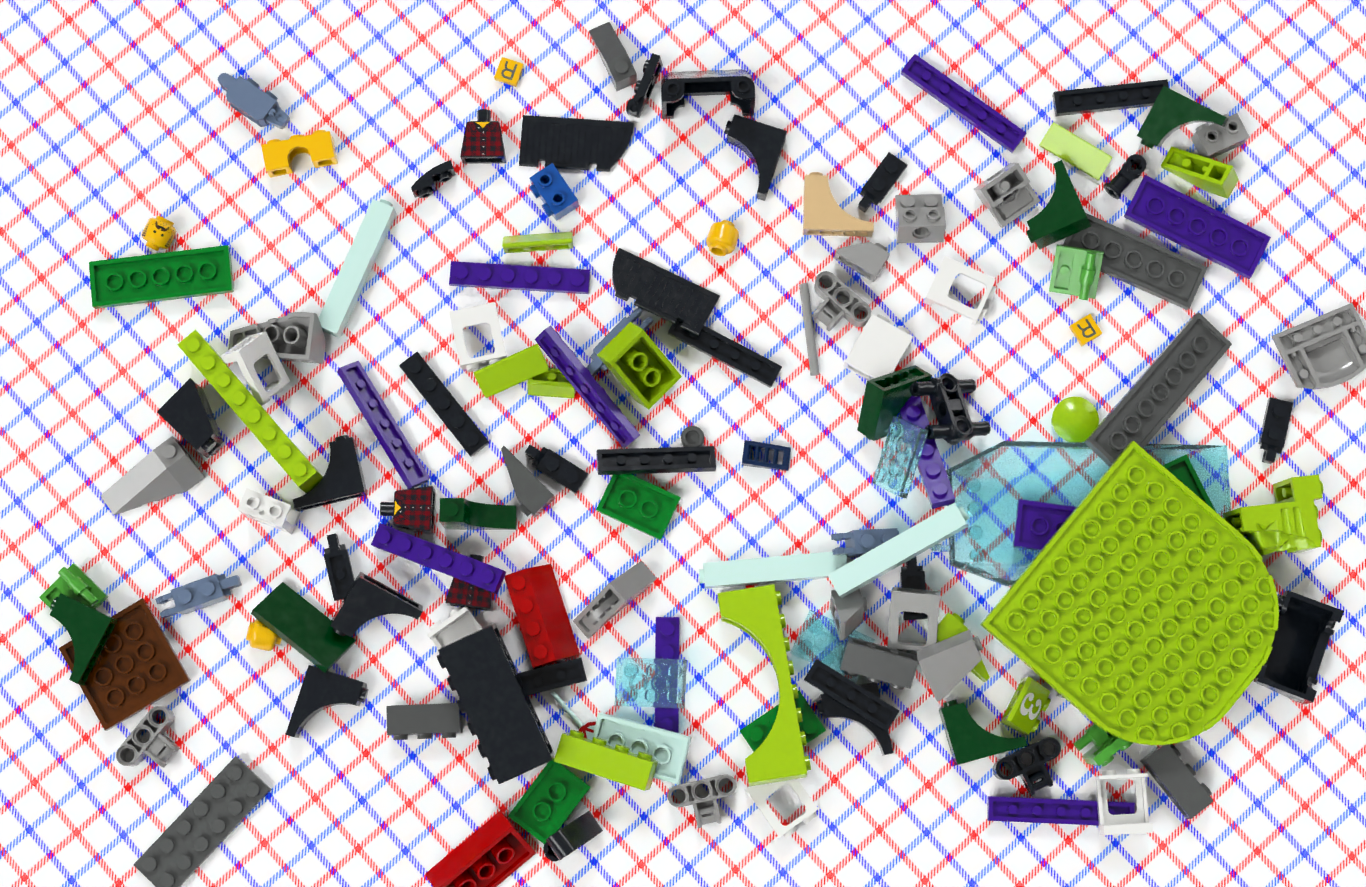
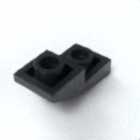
[411,160,456,198]

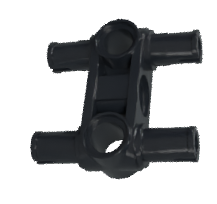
[910,373,991,445]

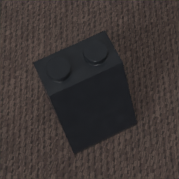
[157,378,224,458]

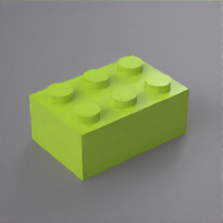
[597,322,682,410]

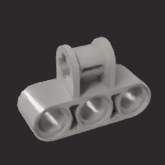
[812,271,872,332]
[116,706,180,768]
[667,774,737,828]

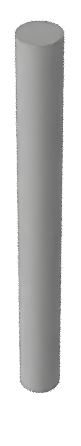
[799,283,820,376]

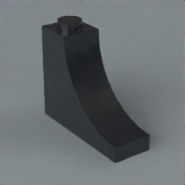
[724,114,787,201]
[293,435,368,512]
[330,571,423,637]
[285,665,369,738]
[816,682,894,756]

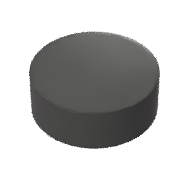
[681,426,704,447]

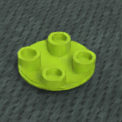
[1051,396,1099,444]

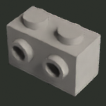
[1191,113,1250,159]

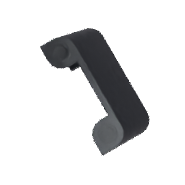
[661,69,755,119]
[1254,590,1344,705]

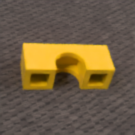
[261,130,338,178]

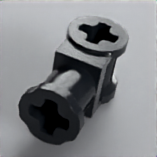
[1103,154,1147,200]

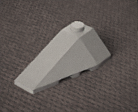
[228,312,326,364]
[101,436,206,515]

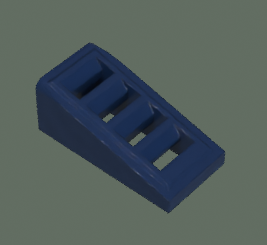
[741,440,791,471]

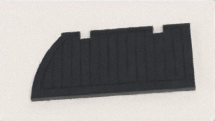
[519,115,634,172]
[612,248,720,336]

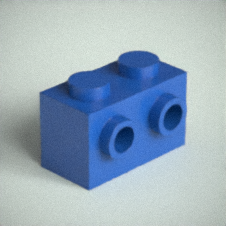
[529,163,579,221]

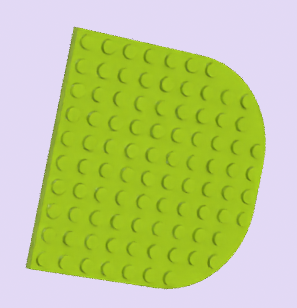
[980,441,1279,745]

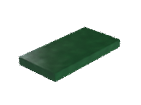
[251,582,356,673]

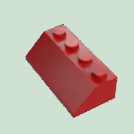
[505,564,580,669]
[425,810,536,887]

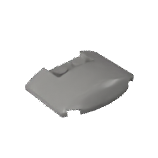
[1271,303,1366,389]

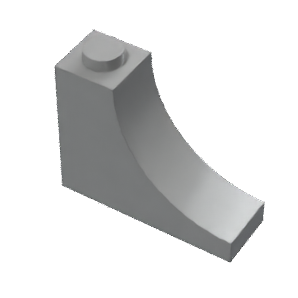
[573,561,657,639]

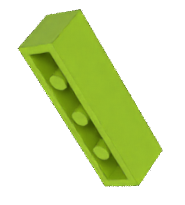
[554,730,658,791]

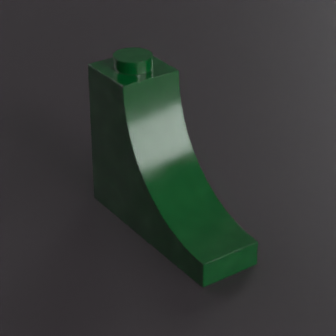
[1137,86,1228,149]
[1026,160,1091,250]
[857,365,932,441]
[439,498,517,530]
[49,593,118,685]
[939,699,1027,766]

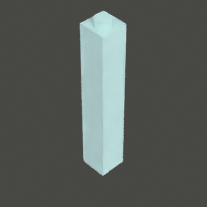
[318,199,397,338]
[828,503,969,598]
[699,551,848,589]

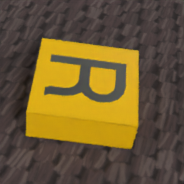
[494,57,524,87]
[1069,314,1102,347]

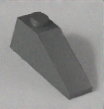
[589,22,637,92]
[501,446,555,518]

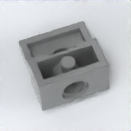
[973,163,1040,228]
[895,194,946,243]

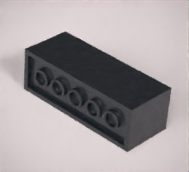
[437,623,555,784]

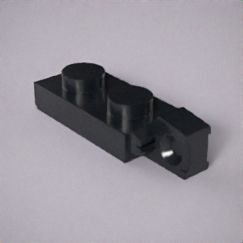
[626,53,663,118]
[857,152,908,213]
[1258,397,1293,464]
[525,445,589,494]
[323,533,355,601]
[900,557,928,621]

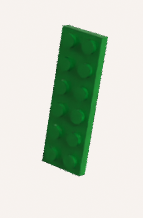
[89,245,234,309]

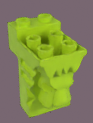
[1223,474,1324,556]

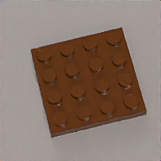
[59,598,191,731]

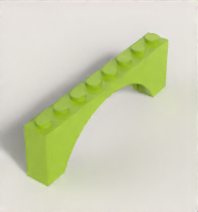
[177,329,323,493]
[717,584,811,787]

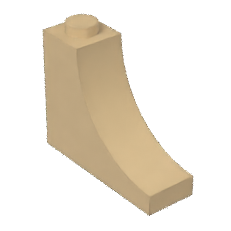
[802,172,874,237]

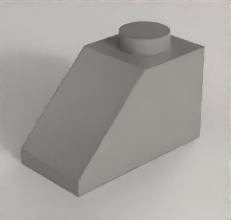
[834,242,890,282]
[830,589,867,641]

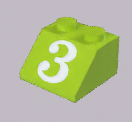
[1000,676,1051,736]

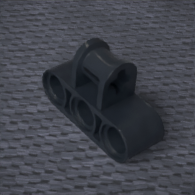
[992,737,1061,796]
[543,811,603,862]

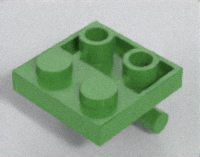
[1049,244,1104,300]
[39,563,109,609]
[1073,724,1133,766]

